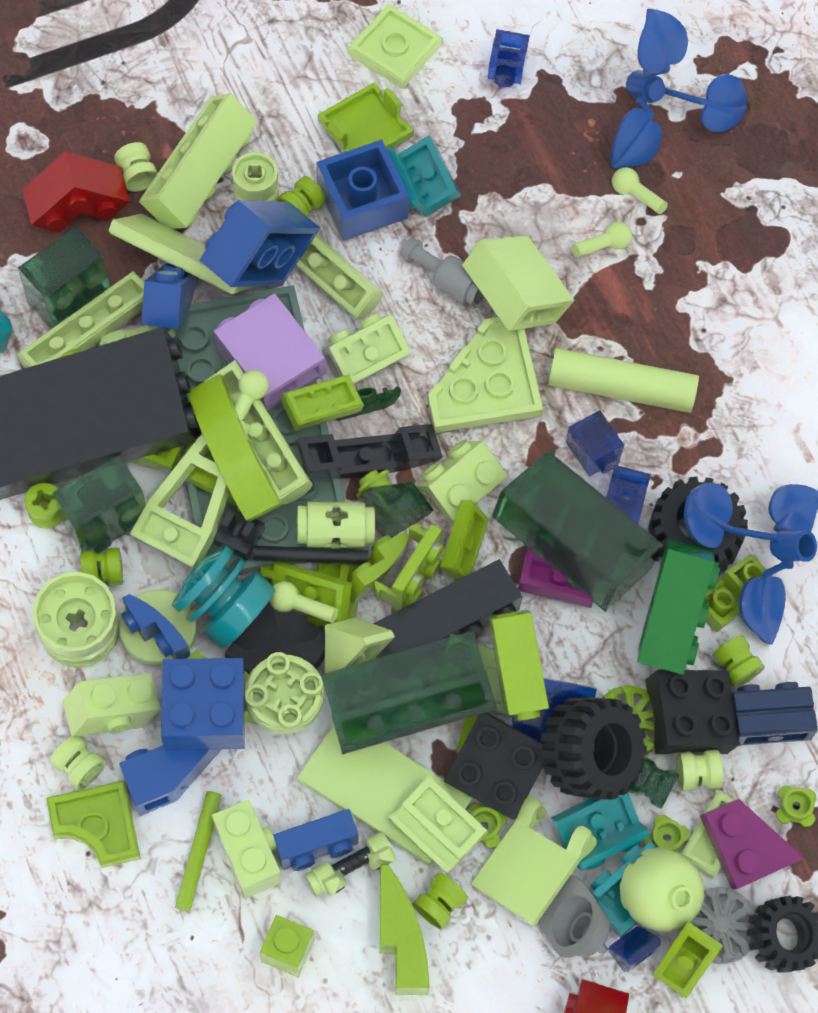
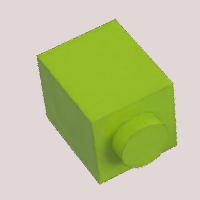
[259,915,315,978]

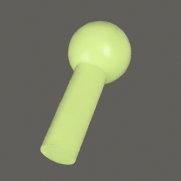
[612,167,668,214]
[572,222,632,258]
[269,581,338,623]

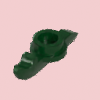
[335,386,401,421]

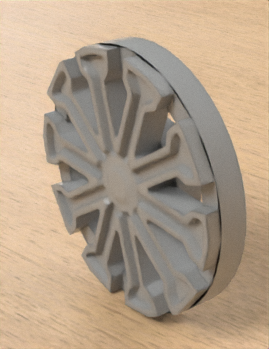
[682,887,757,964]

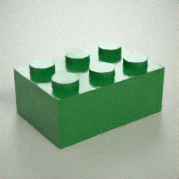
[637,539,720,675]

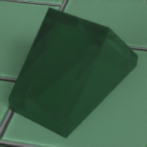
[365,482,434,538]

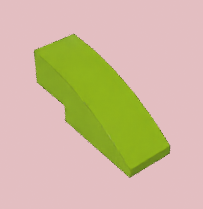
[379,864,430,995]

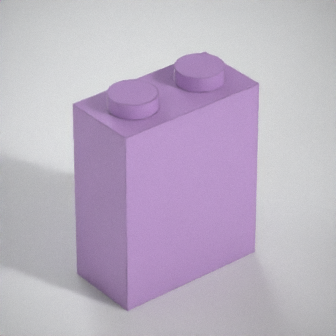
[213,293,326,411]

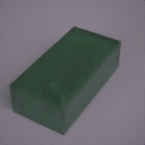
[491,451,663,612]

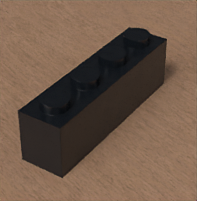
[373,559,523,678]

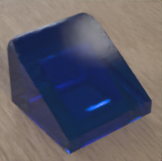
[608,926,662,972]

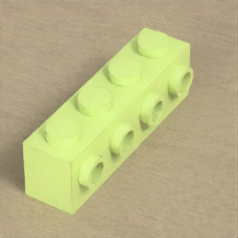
[139,93,258,229]

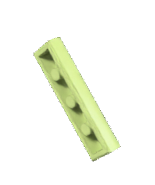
[296,235,383,319]
[17,271,144,368]
[548,348,699,413]
[204,360,312,504]

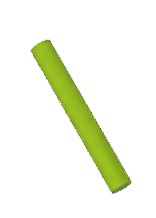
[175,791,222,912]

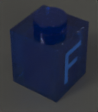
[566,410,624,477]

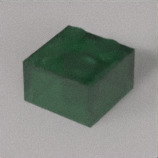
[18,227,110,329]
[52,455,146,553]

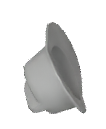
[538,875,610,958]

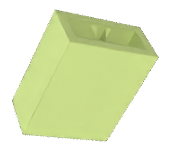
[462,236,575,331]

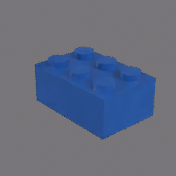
[200,200,321,287]

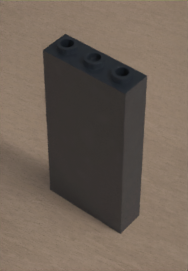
[0,327,199,500]

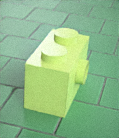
[62,673,161,737]
[212,799,282,899]

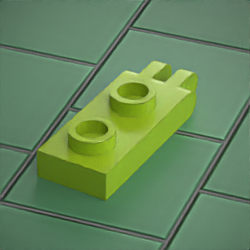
[260,562,352,622]

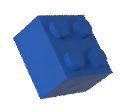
[316,139,409,241]
[161,658,245,750]

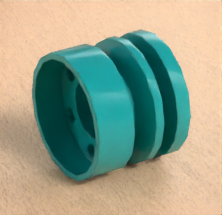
[172,544,275,649]

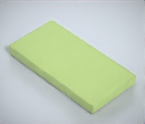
[109,214,257,295]
[297,715,473,866]

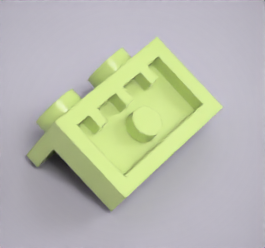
[322,312,411,384]

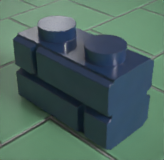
[732,682,818,746]

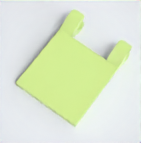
[470,796,597,927]

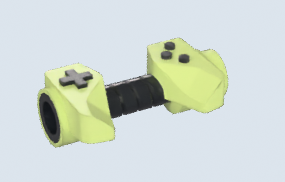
[304,831,396,897]

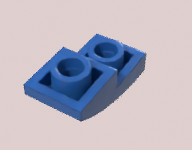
[121,594,190,659]

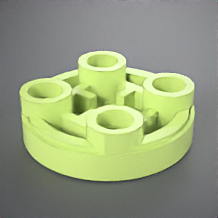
[119,589,198,666]
[245,652,324,734]

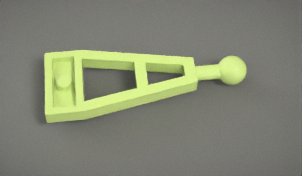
[130,370,269,568]

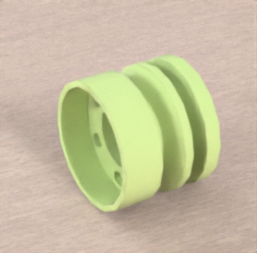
[33,572,120,668]

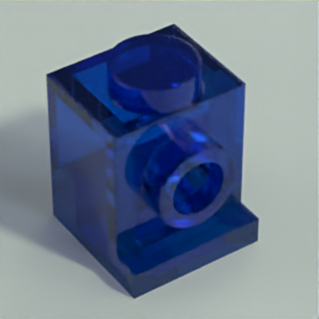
[488,29,530,87]
[600,465,651,528]

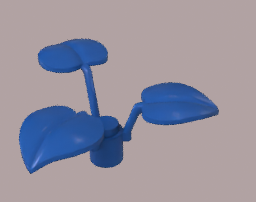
[610,9,748,168]
[684,483,818,645]

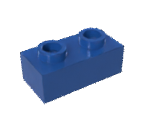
[273,809,359,871]

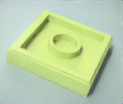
[348,3,443,89]

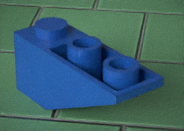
[141,263,199,329]
[119,746,222,817]

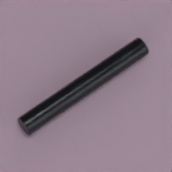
[253,545,369,565]

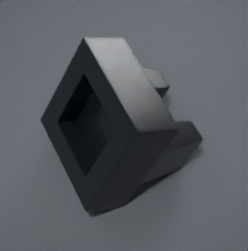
[213,508,265,560]

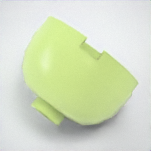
[620,847,704,932]

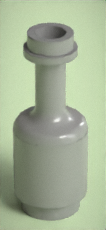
[400,238,484,306]

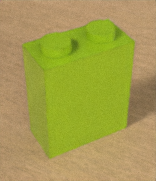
[488,610,549,720]

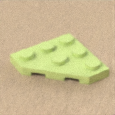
[428,317,543,433]

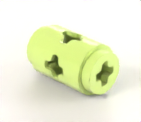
[297,502,375,548]

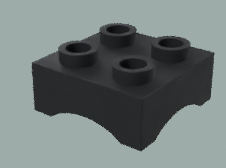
[225,601,325,675]
[645,669,740,754]
[444,711,546,820]

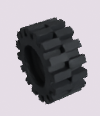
[747,895,818,973]

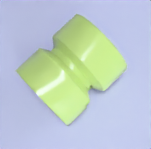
[232,152,279,202]

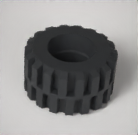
[647,476,748,575]
[540,697,647,800]

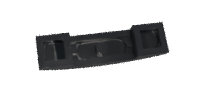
[296,424,443,479]

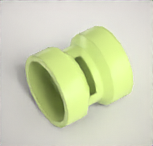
[114,142,158,192]
[50,736,106,790]
[676,749,723,791]

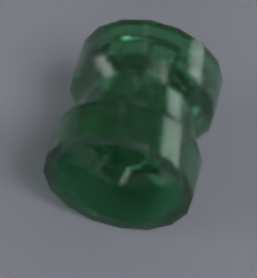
[629,756,679,809]

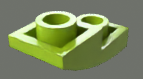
[350,532,409,603]
[705,554,767,632]

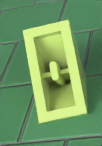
[325,617,395,684]

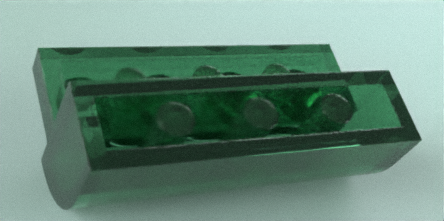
[321,630,497,754]

